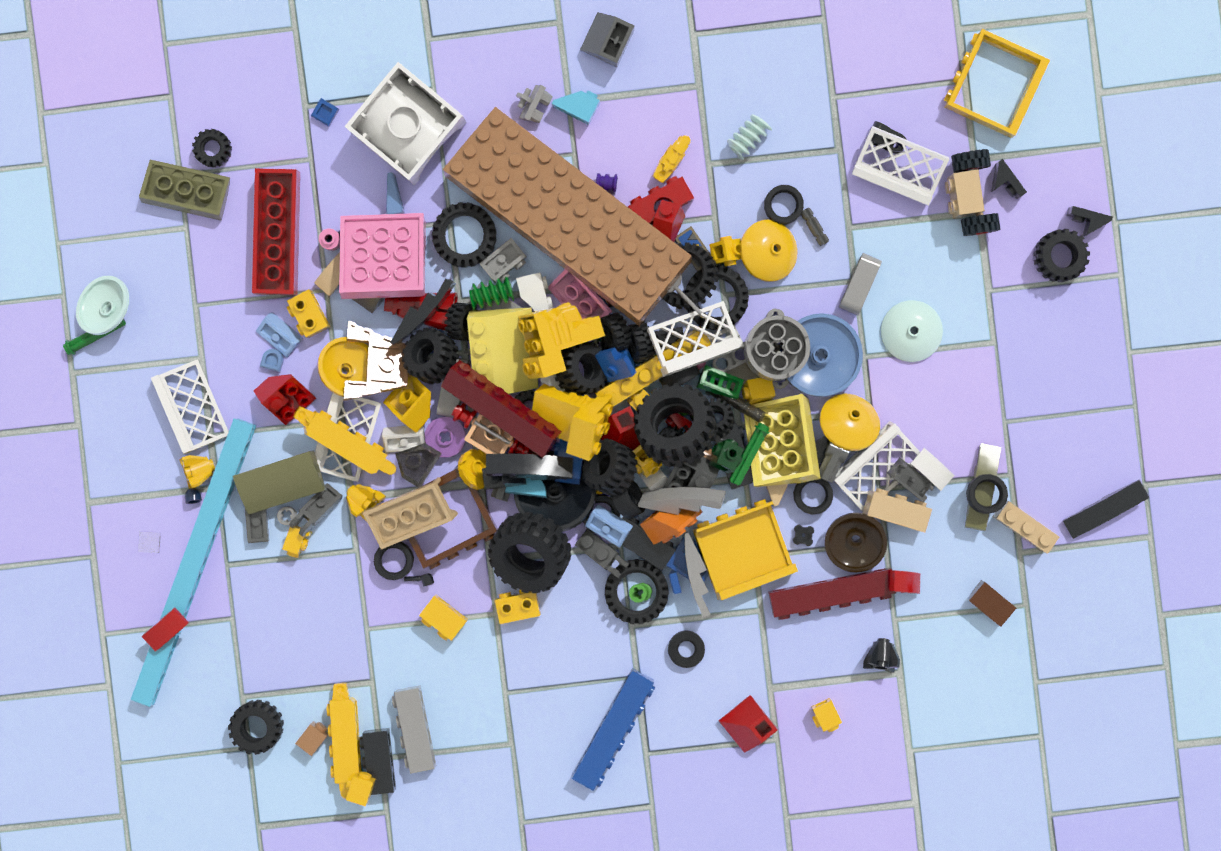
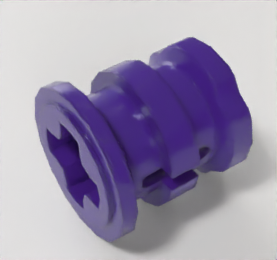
[596,173,618,194]

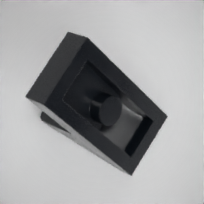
[991,159,1027,199]
[1066,206,1113,237]
[482,468,527,490]

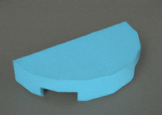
[505,478,547,498]

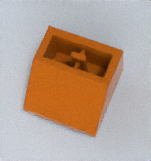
[640,509,702,544]

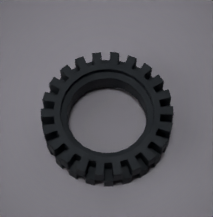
[432,202,497,268]
[662,242,719,310]
[685,265,749,330]
[605,559,669,625]

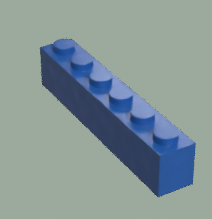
[572,668,655,791]

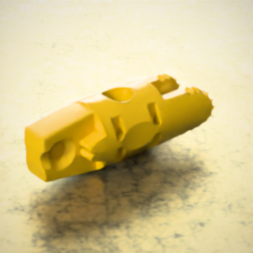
[652,135,691,183]

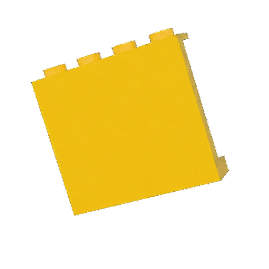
[692,499,798,600]

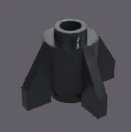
[863,638,900,673]

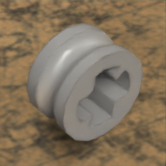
[277,506,297,525]

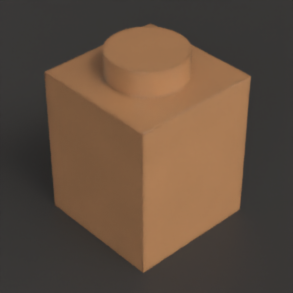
[295,721,328,756]

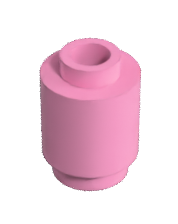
[319,228,340,251]

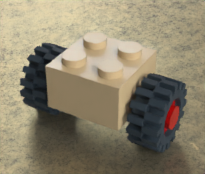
[945,149,1001,236]

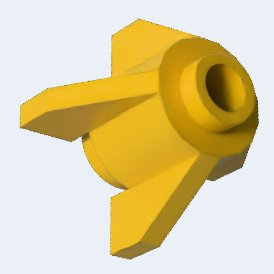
[179,455,215,489]
[346,484,386,522]

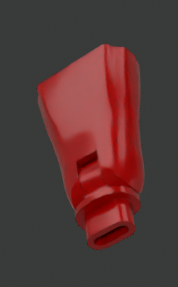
[384,293,458,332]

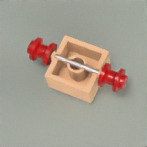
[451,403,534,454]

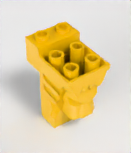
[518,302,605,379]
[532,383,613,461]

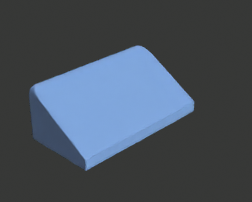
[256,312,303,357]
[585,505,633,548]

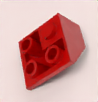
[253,374,317,425]
[600,406,640,451]
[718,695,778,753]

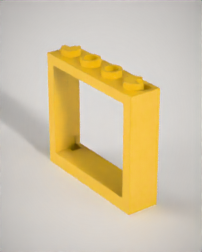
[944,29,1050,138]

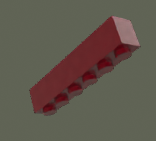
[441,360,562,458]
[768,568,896,620]

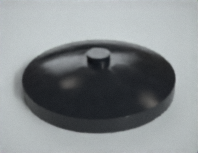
[514,451,597,532]

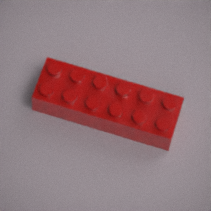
[252,168,300,296]

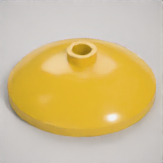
[740,220,798,282]
[317,337,368,397]
[819,393,880,451]

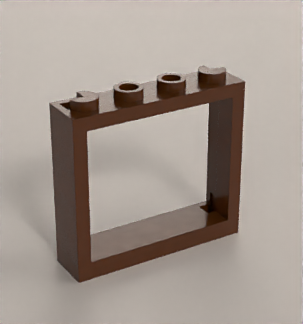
[408,468,498,570]

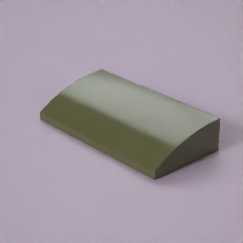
[139,159,230,221]
[233,450,326,514]

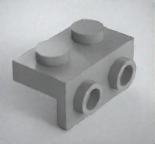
[479,238,527,283]

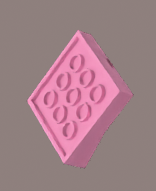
[339,213,426,299]

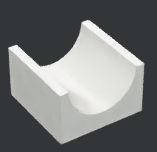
[344,62,467,186]

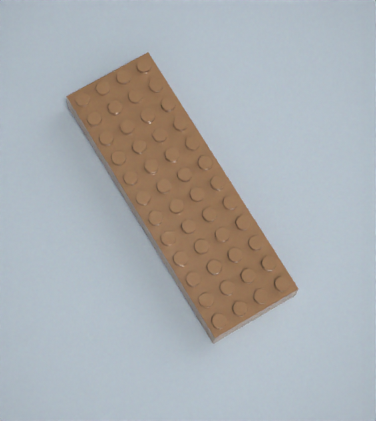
[443,107,692,326]

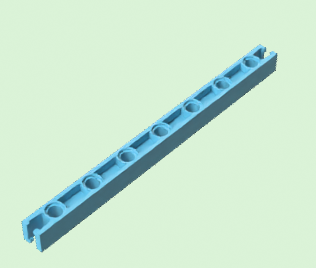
[130,418,257,707]

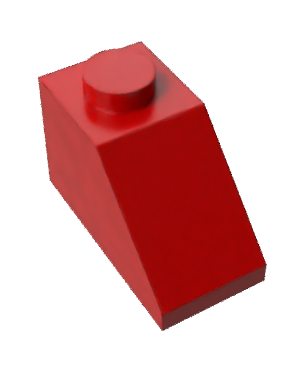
[653,200,685,242]

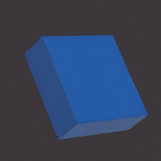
[311,98,339,127]
[668,571,682,594]

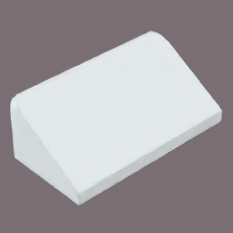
[382,425,426,453]

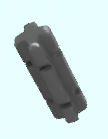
[801,208,829,246]

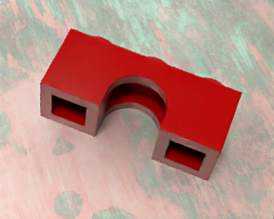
[628,176,694,224]

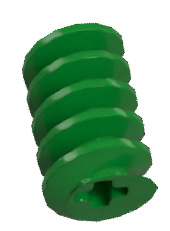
[469,277,514,310]

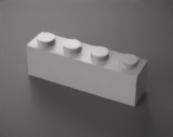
[392,685,437,774]

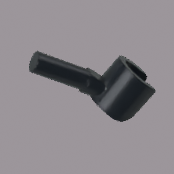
[404,573,434,587]

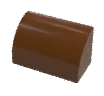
[969,580,1017,627]

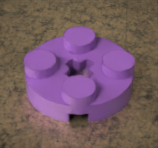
[425,417,466,457]

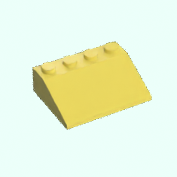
[467,307,539,394]
[743,394,821,487]

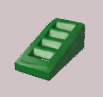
[696,365,744,399]

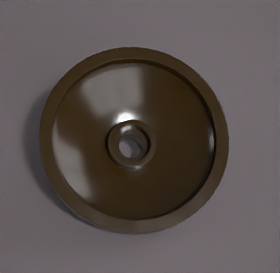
[825,512,887,573]

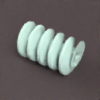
[727,114,772,160]

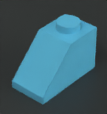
[552,90,600,125]

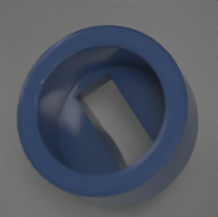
[185,488,202,504]

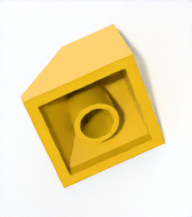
[383,373,431,433]

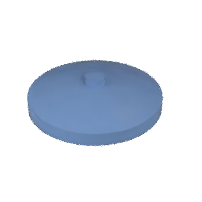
[780,313,863,397]

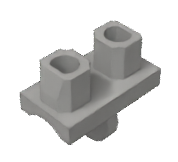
[516,85,553,123]

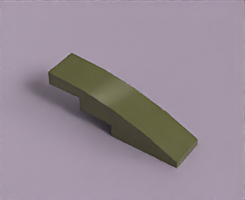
[965,443,1001,532]

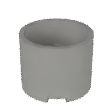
[744,315,810,381]

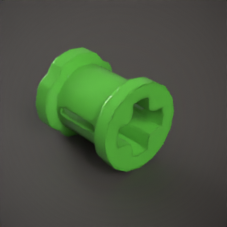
[629,582,652,603]

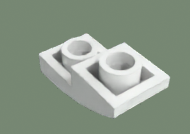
[910,448,955,491]

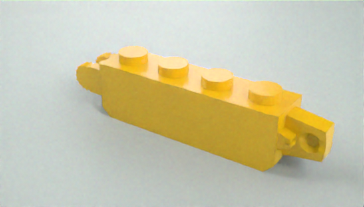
[293,406,396,475]
[326,683,362,799]

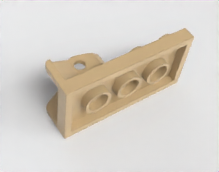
[363,477,458,549]

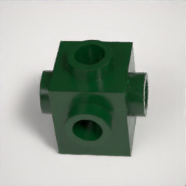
[709,439,744,474]

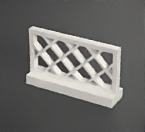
[852,126,950,206]
[647,301,744,377]
[151,359,229,455]
[315,392,381,482]
[833,421,920,512]

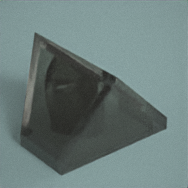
[395,443,442,488]

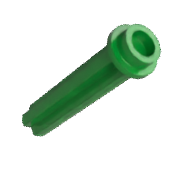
[63,319,126,355]
[729,422,770,485]

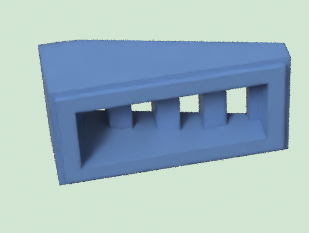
[386,172,405,214]

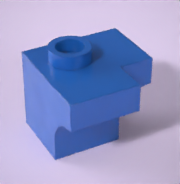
[595,348,636,382]

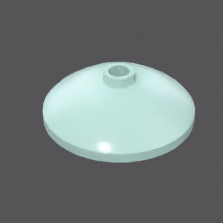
[76,276,129,335]
[881,300,943,362]

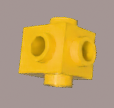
[709,236,742,267]
[632,445,662,478]

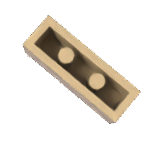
[862,488,932,533]
[992,501,1060,554]

